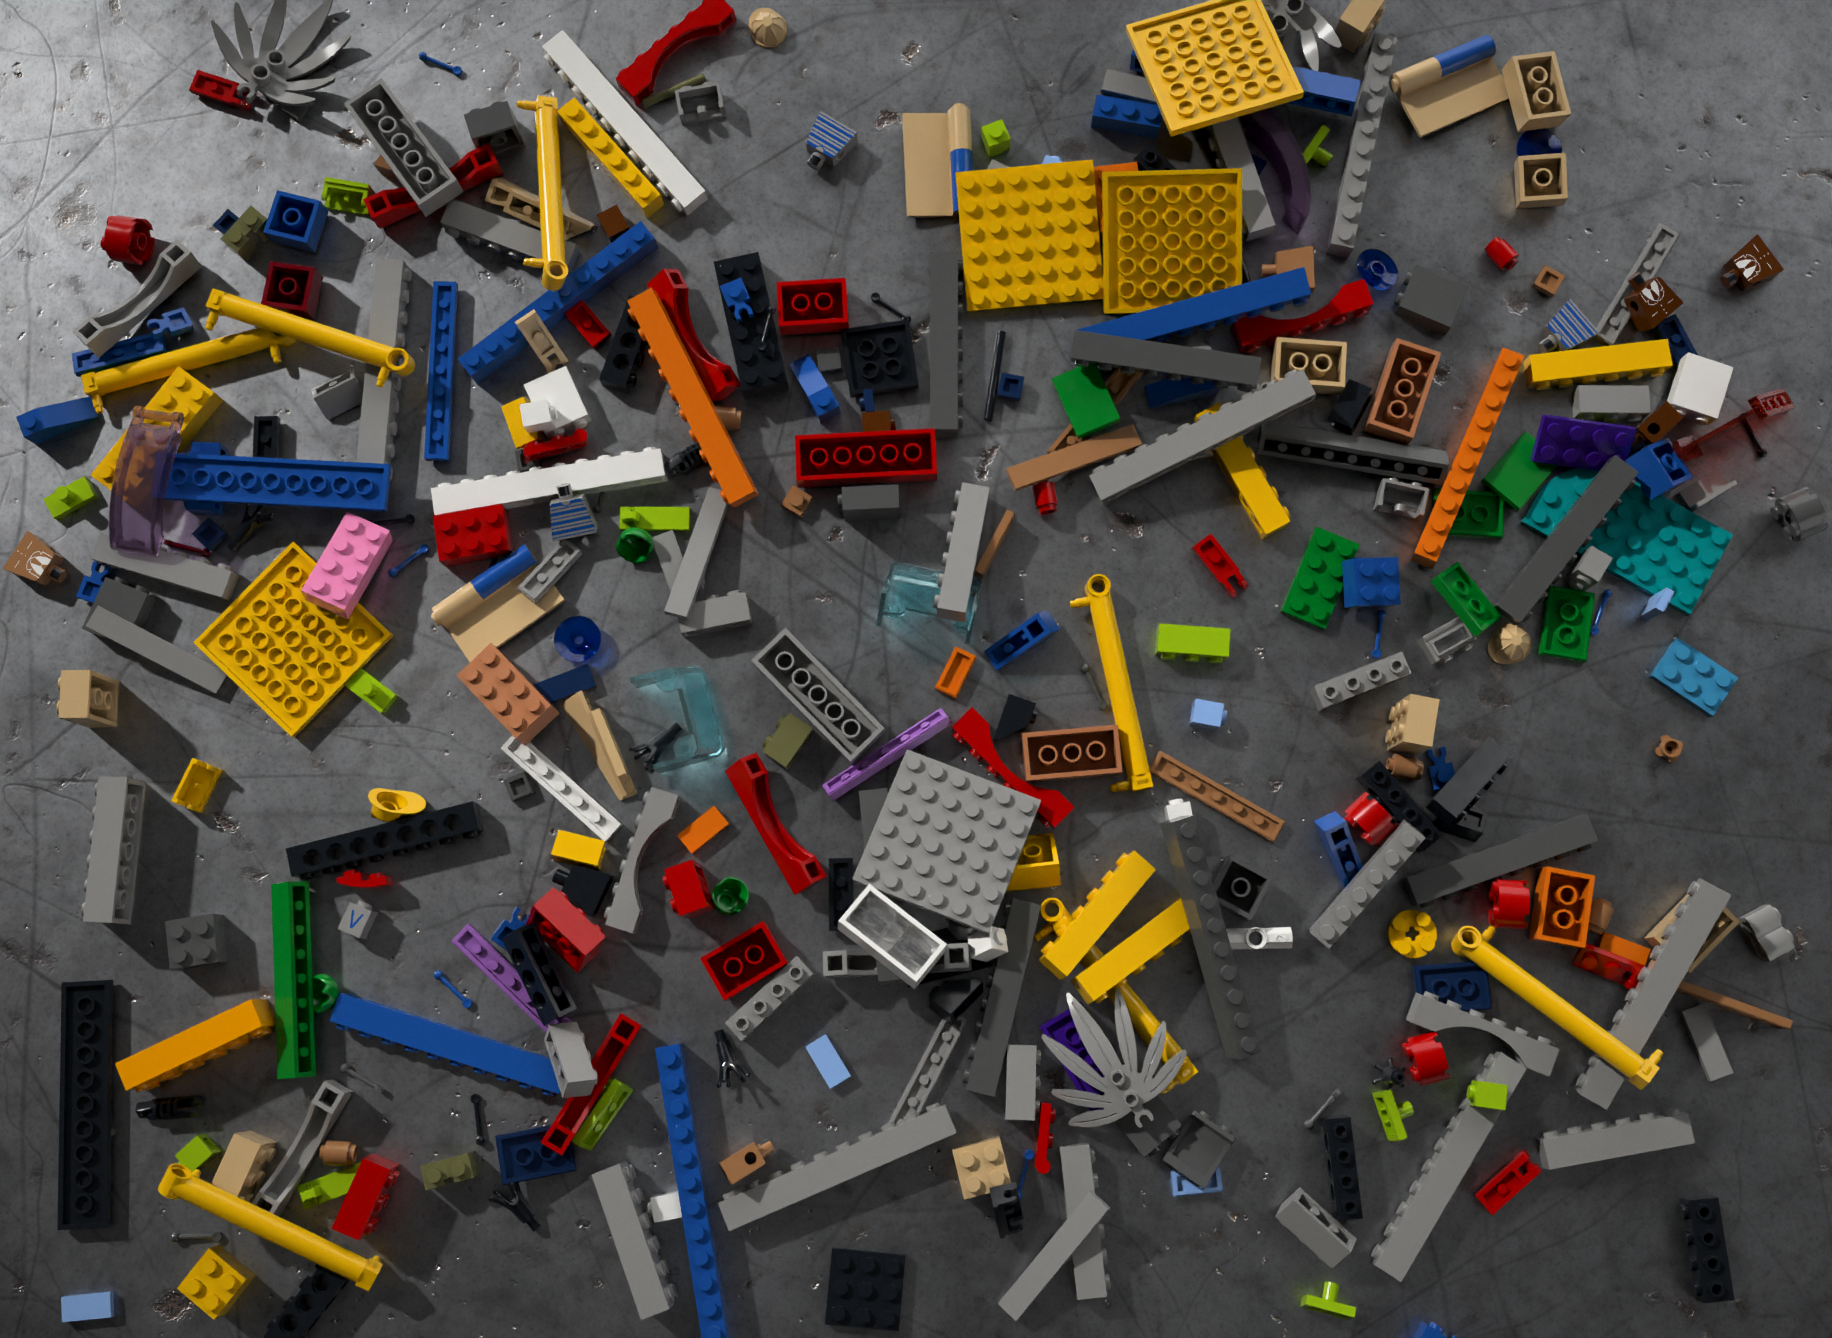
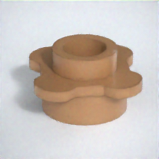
[1655,735,1683,763]

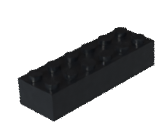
[714,252,789,399]

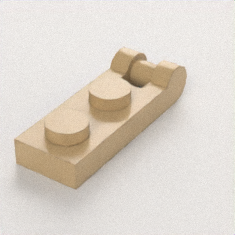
[515,309,569,373]

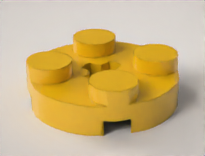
[1386,909,1437,958]

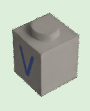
[338,900,378,939]

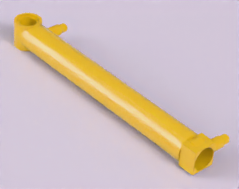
[516,95,568,291]
[205,288,415,388]
[81,327,296,414]
[1070,574,1153,793]
[1034,898,1199,1095]
[1451,925,1663,1090]
[158,1163,383,1292]

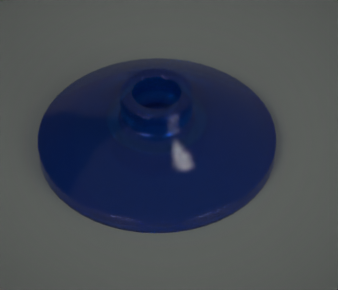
[1516,128,1562,157]
[1357,248,1398,290]
[554,616,601,662]

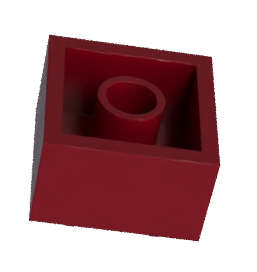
[261,261,323,320]

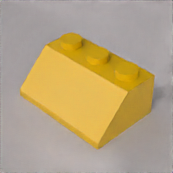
[1006,833,1061,892]

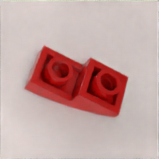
[336,869,393,889]

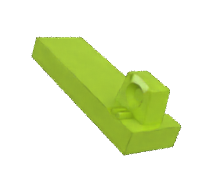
[619,507,691,532]
[572,1079,633,1151]
[297,1162,361,1210]

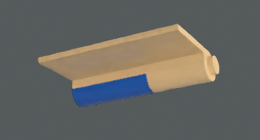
[1389,34,1509,138]
[902,103,973,217]
[431,544,565,662]

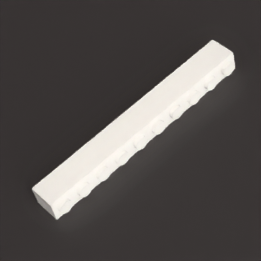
[542,30,708,216]
[431,447,668,516]

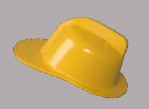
[368,788,426,823]

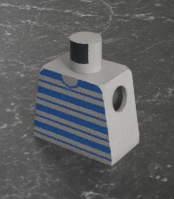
[806,111,858,171]
[1538,299,1599,353]
[550,483,598,541]

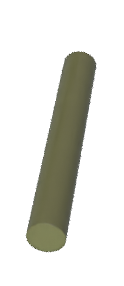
[642,73,707,108]

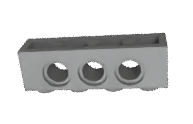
[1309,652,1411,712]
[725,956,815,1041]

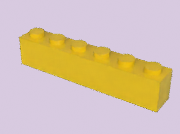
[557,97,664,218]
[1523,339,1673,390]
[1193,402,1291,540]
[1039,850,1156,980]
[1070,898,1191,1005]

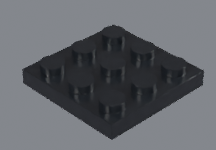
[840,319,919,398]
[825,1247,906,1332]

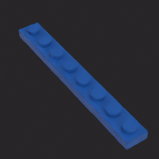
[424,281,458,461]

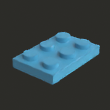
[1649,637,1738,717]

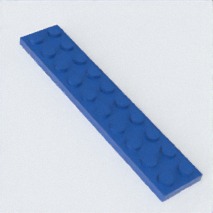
[152,452,391,512]

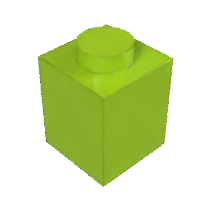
[981,119,1011,158]
[1467,1080,1508,1110]
[175,1134,221,1172]

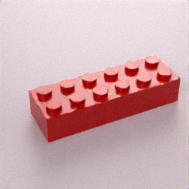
[795,428,937,488]

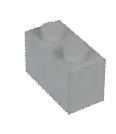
[1564,546,1613,591]

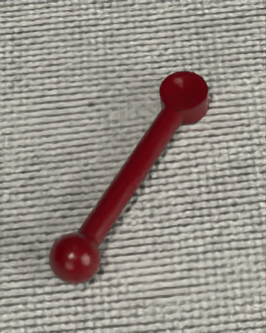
[163,539,210,557]

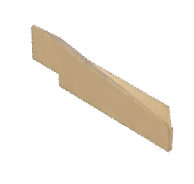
[485,177,595,240]
[562,690,638,801]

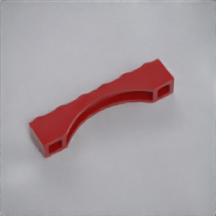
[616,0,736,106]
[363,143,504,229]
[646,269,741,401]
[1231,279,1374,353]
[952,707,1075,830]
[725,752,827,895]
[541,1013,642,1155]

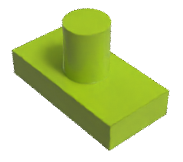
[1294,125,1333,174]
[43,476,98,520]
[345,668,398,715]
[1372,1090,1414,1141]
[1300,1281,1356,1320]

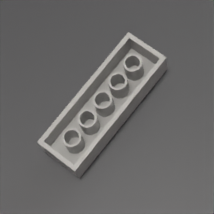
[344,78,464,217]
[751,628,886,765]
[81,776,146,925]
[592,1160,678,1320]

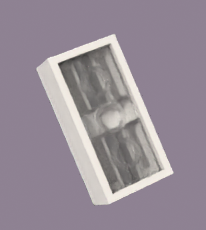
[838,884,947,989]

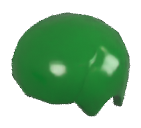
[616,527,654,563]
[710,877,750,916]
[312,973,340,1013]

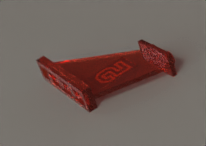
[1673,388,1796,463]

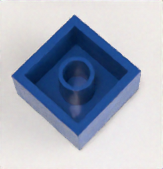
[263,190,329,253]
[1625,438,1693,500]
[1342,557,1401,608]

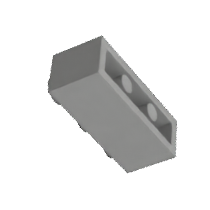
[1572,385,1651,422]
[678,590,753,637]
[544,1022,598,1098]
[1005,1044,1041,1121]
[1275,1188,1356,1268]

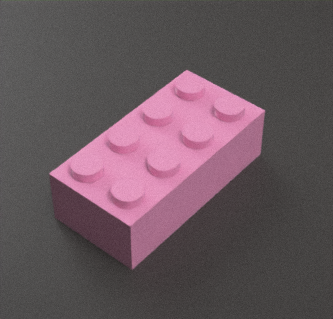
[301,511,393,619]

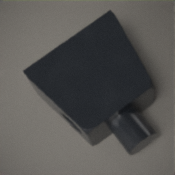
[552,865,614,918]

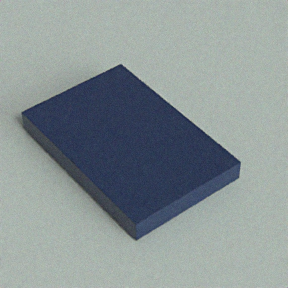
[1412,961,1492,1011]
[495,1125,577,1186]

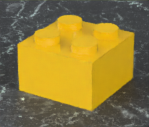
[177,1244,256,1320]

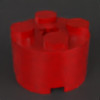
[100,215,155,265]
[1343,792,1399,846]
[1487,879,1530,929]
[1401,1031,1451,1086]

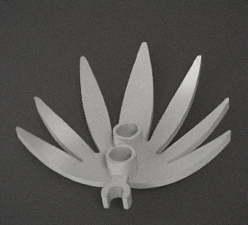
[211,0,351,106]
[1261,0,1342,71]
[1041,988,1187,1128]

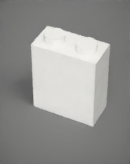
[1667,352,1734,425]
[524,366,592,439]

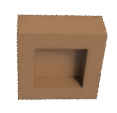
[1532,265,1565,298]
[781,485,813,518]

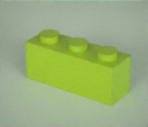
[1155,623,1230,664]

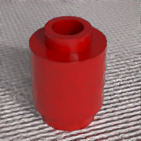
[1484,236,1519,271]
[1031,480,1058,515]

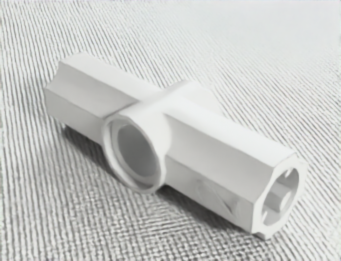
[1226,927,1293,950]

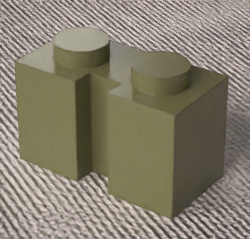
[221,205,268,262]
[762,712,814,770]
[420,1151,480,1190]

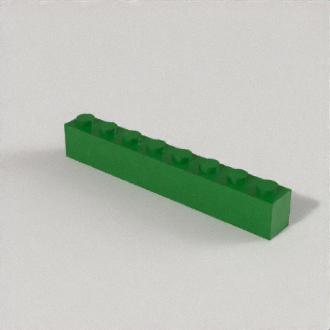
[271,881,316,1079]

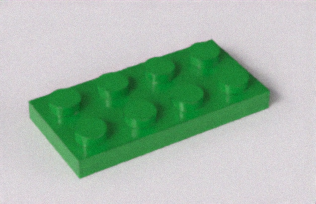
[1280,526,1360,631]

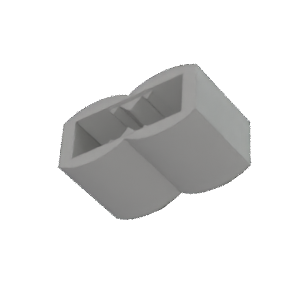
[1738,905,1795,962]

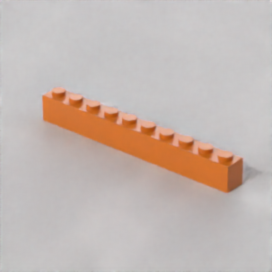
[627,288,759,507]
[1411,347,1525,570]

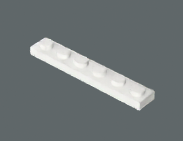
[501,735,622,843]

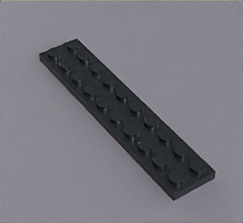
[57,980,113,1230]

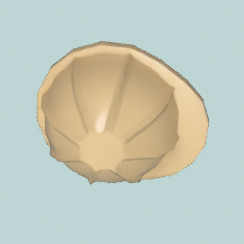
[749,8,787,48]
[1487,624,1532,665]

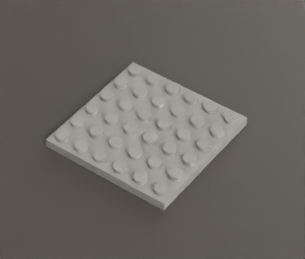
[852,749,1041,935]

